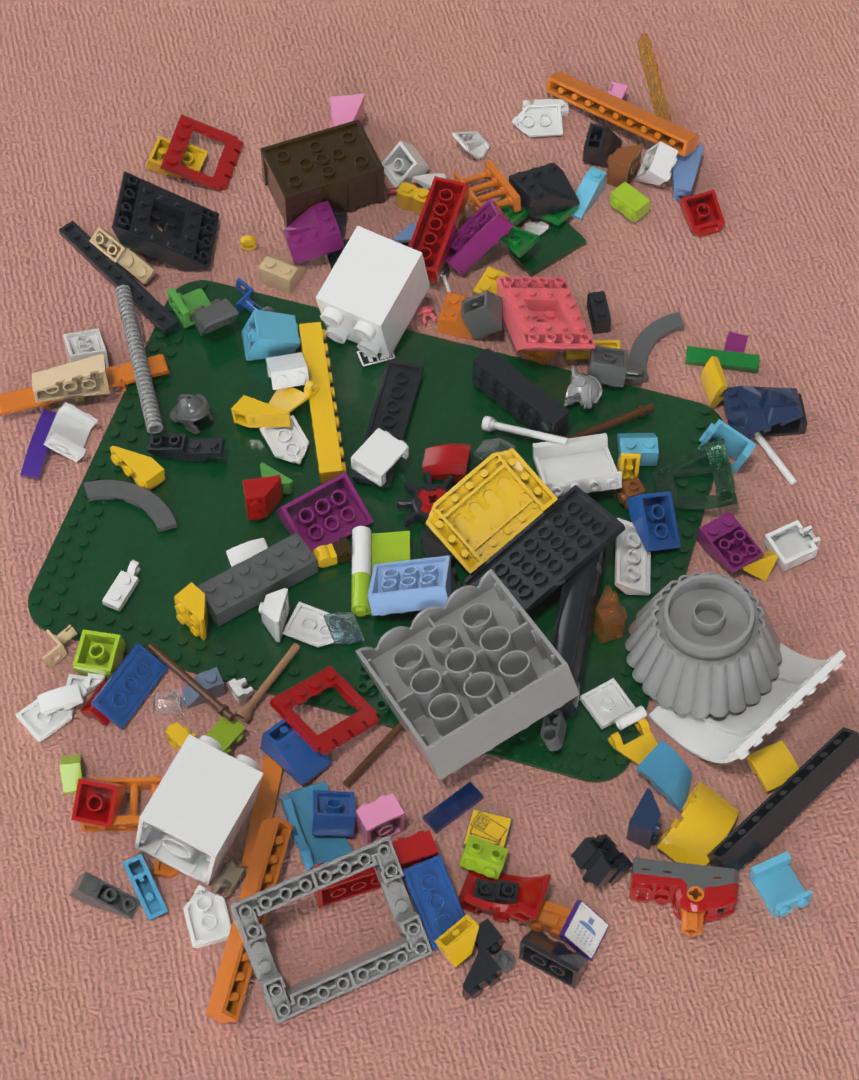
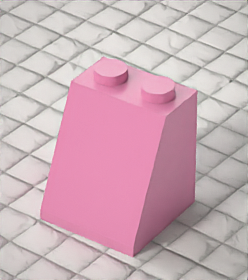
[330,94,364,127]

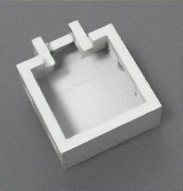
[764,520,821,572]

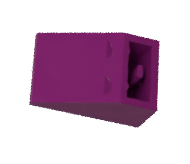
[696,511,764,573]

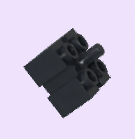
[571,834,633,886]

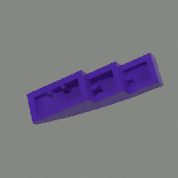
[20,410,57,480]

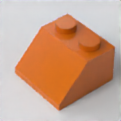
[438,292,473,340]

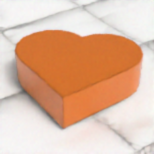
[153,859,179,878]

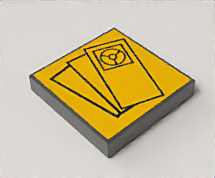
[462,809,513,856]

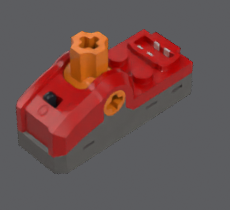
[629,857,739,937]

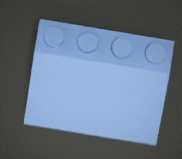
[368,555,451,616]

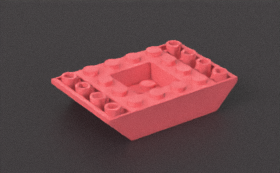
[497,276,595,351]

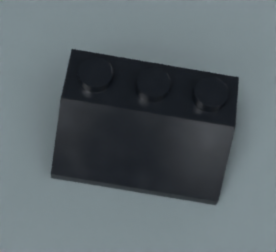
[519,930,588,989]

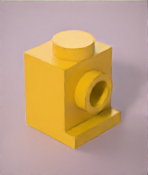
[165,722,197,752]

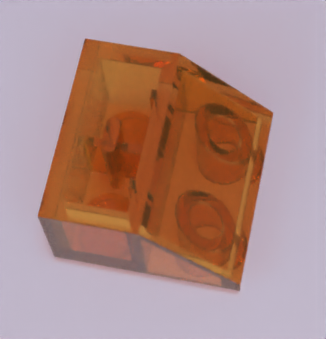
[593,585,627,644]

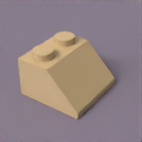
[258,255,307,294]

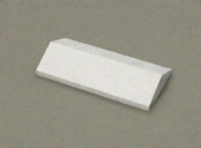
[615,518,651,596]

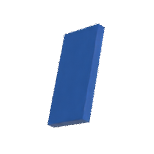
[90,642,168,729]
[402,855,465,950]

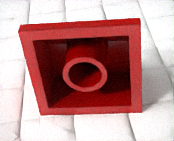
[243,475,283,521]
[71,777,125,828]

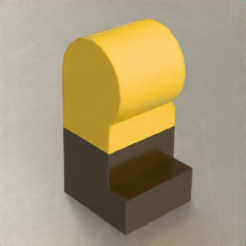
[313,536,352,568]

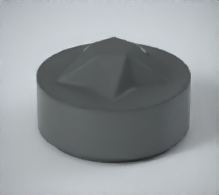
[494,950,515,973]

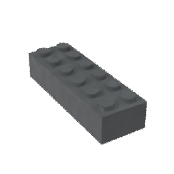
[197,532,318,627]

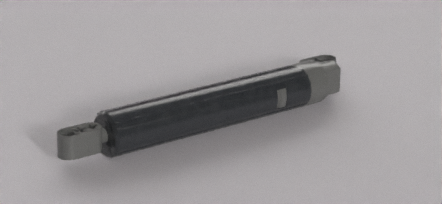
[540,546,607,751]

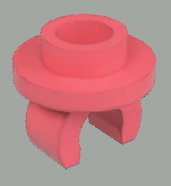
[417,306,436,325]

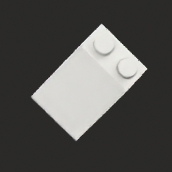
[63,328,109,368]

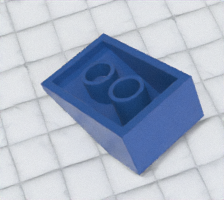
[627,491,681,552]

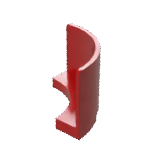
[458,870,551,923]

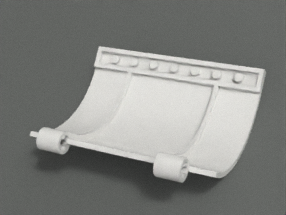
[647,643,846,763]

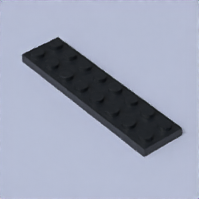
[353,359,424,488]

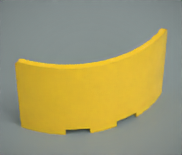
[657,781,739,866]

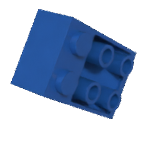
[260,719,332,786]

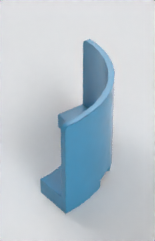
[279,781,352,871]

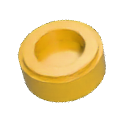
[239,235,257,251]

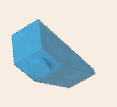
[122,852,168,920]

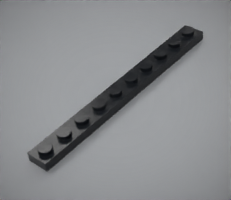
[59,221,179,335]

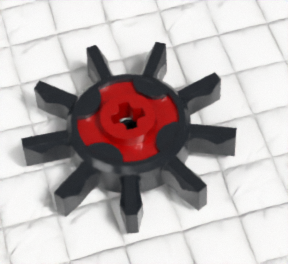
[397,471,453,530]

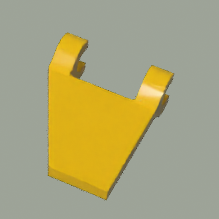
[268,380,319,412]
[608,718,658,765]

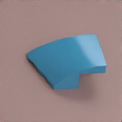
[636,740,692,813]

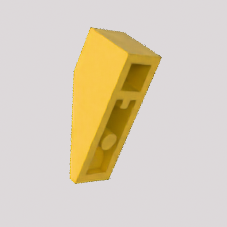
[617,453,641,482]

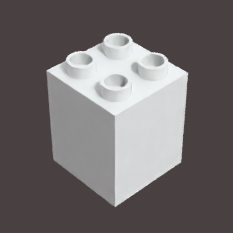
[316,226,430,357]
[134,734,264,886]

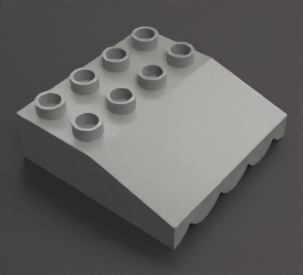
[356,569,580,780]

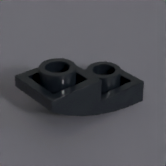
[473,878,519,904]

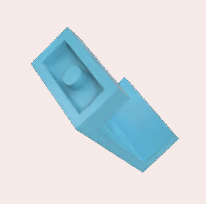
[698,419,757,474]
[749,851,813,918]

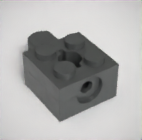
[587,345,644,387]

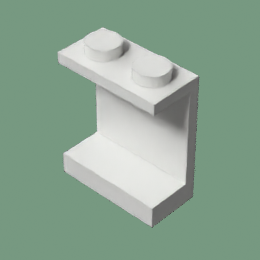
[265,352,309,390]
[44,402,98,463]
[351,428,409,487]

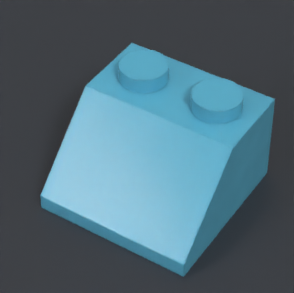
[617,433,659,466]

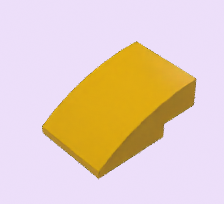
[145,136,208,178]

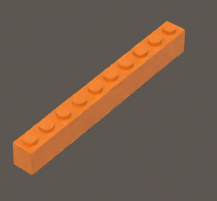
[546,71,699,157]
[206,817,293,1024]

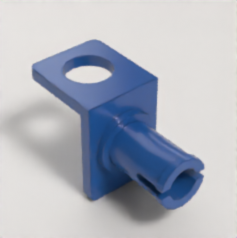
[235,278,261,313]

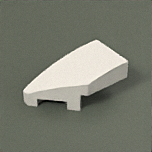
[411,173,446,190]
[66,673,105,696]

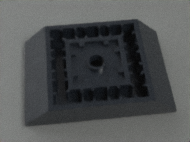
[112,171,219,272]

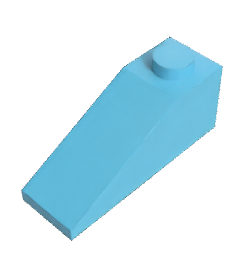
[571,166,607,220]

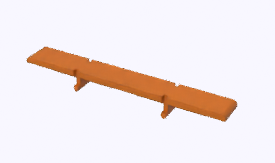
[0,354,170,416]

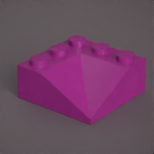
[283,201,345,264]

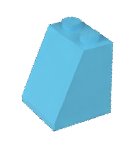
[242,309,301,361]

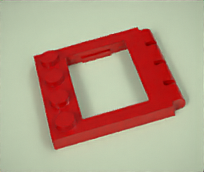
[160,114,244,192]
[269,666,379,755]

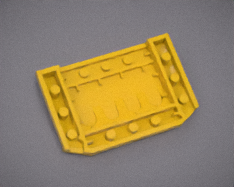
[426,448,558,574]

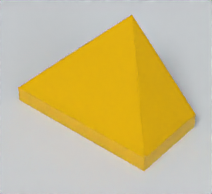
[741,551,778,582]

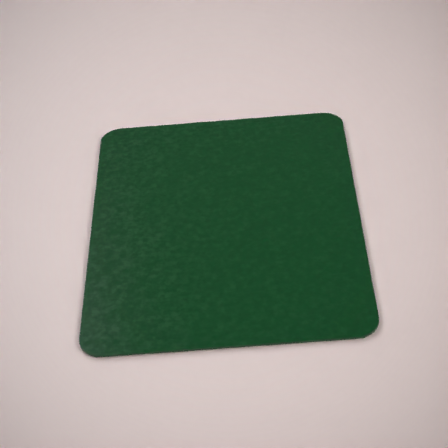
[28,280,723,783]

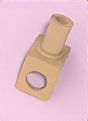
[43,624,77,668]

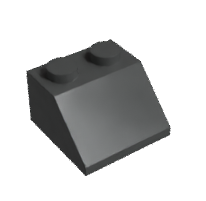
[192,298,239,336]

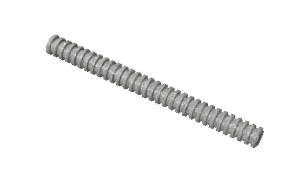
[115,285,163,434]

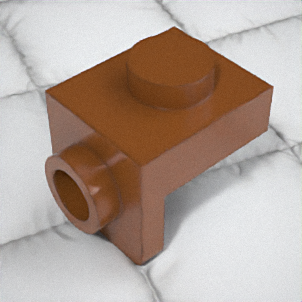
[617,477,645,510]

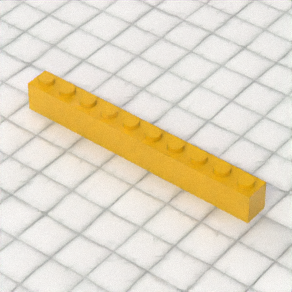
[299,322,346,484]

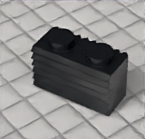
[586,291,611,334]

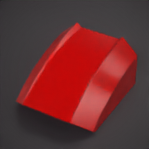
[679,190,725,237]
[422,443,471,483]

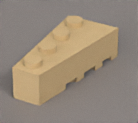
[32,353,110,402]

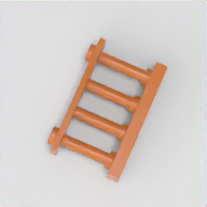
[453,160,521,213]
[80,775,163,832]

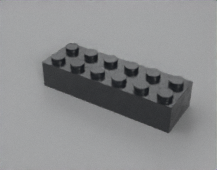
[472,348,570,442]

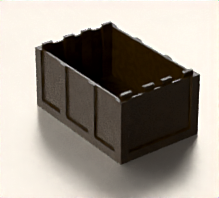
[261,119,385,227]

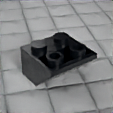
[582,123,622,166]

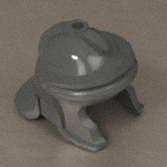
[170,394,214,435]

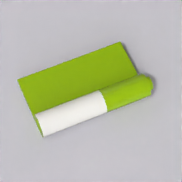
[351,526,411,617]

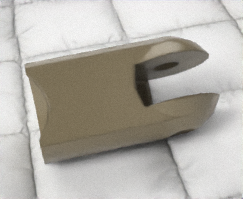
[214,860,246,898]

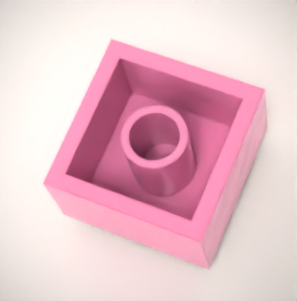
[356,793,404,845]

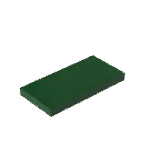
[509,220,586,277]

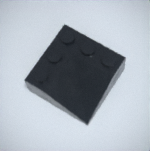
[509,163,580,218]

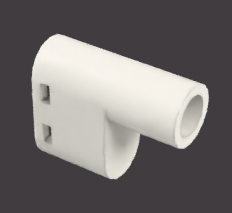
[615,706,647,730]

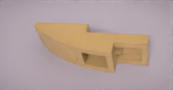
[90,227,157,284]

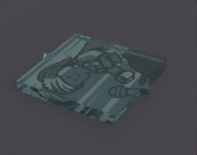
[323,612,365,645]

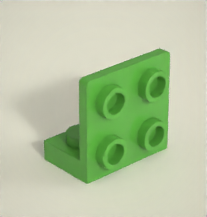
[167,287,211,328]

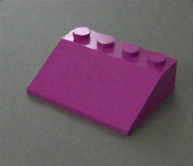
[276,472,373,553]

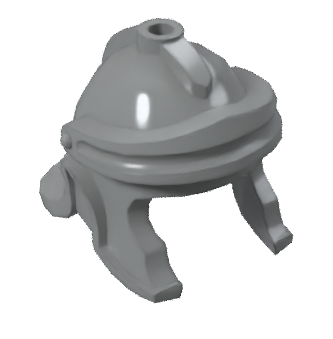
[564,365,603,409]

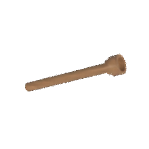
[234,643,300,723]

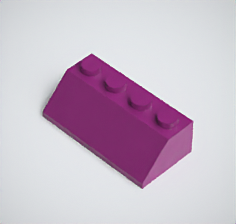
[446,198,513,275]

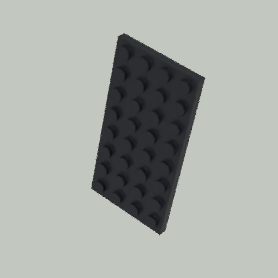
[460,485,626,614]

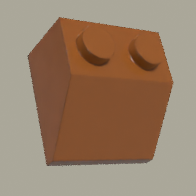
[606,144,643,188]

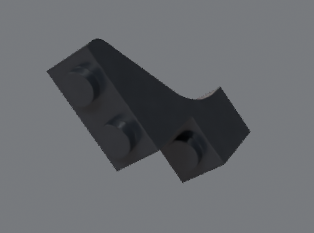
[462,918,503,1000]

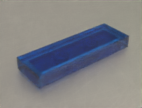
[423,781,483,834]

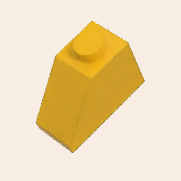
[434,914,479,968]

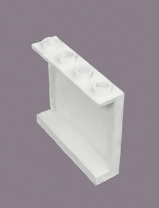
[533,433,622,497]

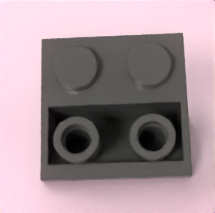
[461,291,502,340]

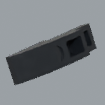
[147,434,226,462]

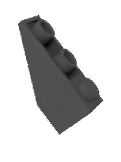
[70,871,140,920]

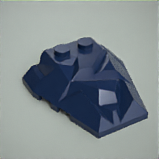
[722,386,803,440]

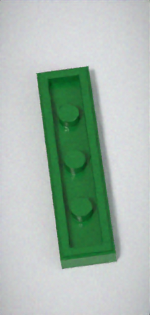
[685,346,760,373]

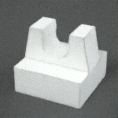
[228,678,254,706]

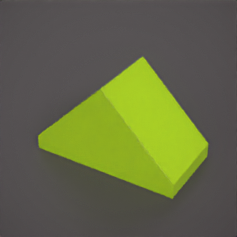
[59,754,83,794]

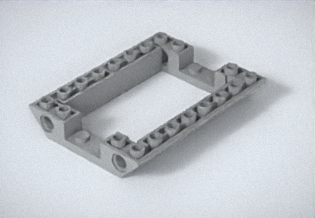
[230,836,433,1024]

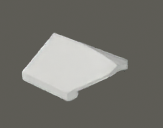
[452,131,490,160]

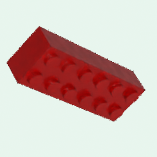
[408,176,469,283]
[310,830,438,908]

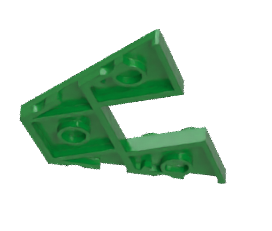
[498,198,578,258]

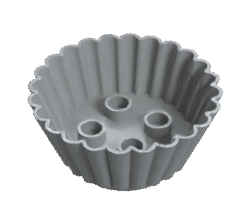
[625,571,782,718]

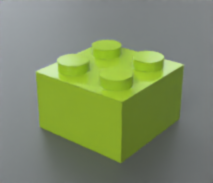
[73,630,126,679]

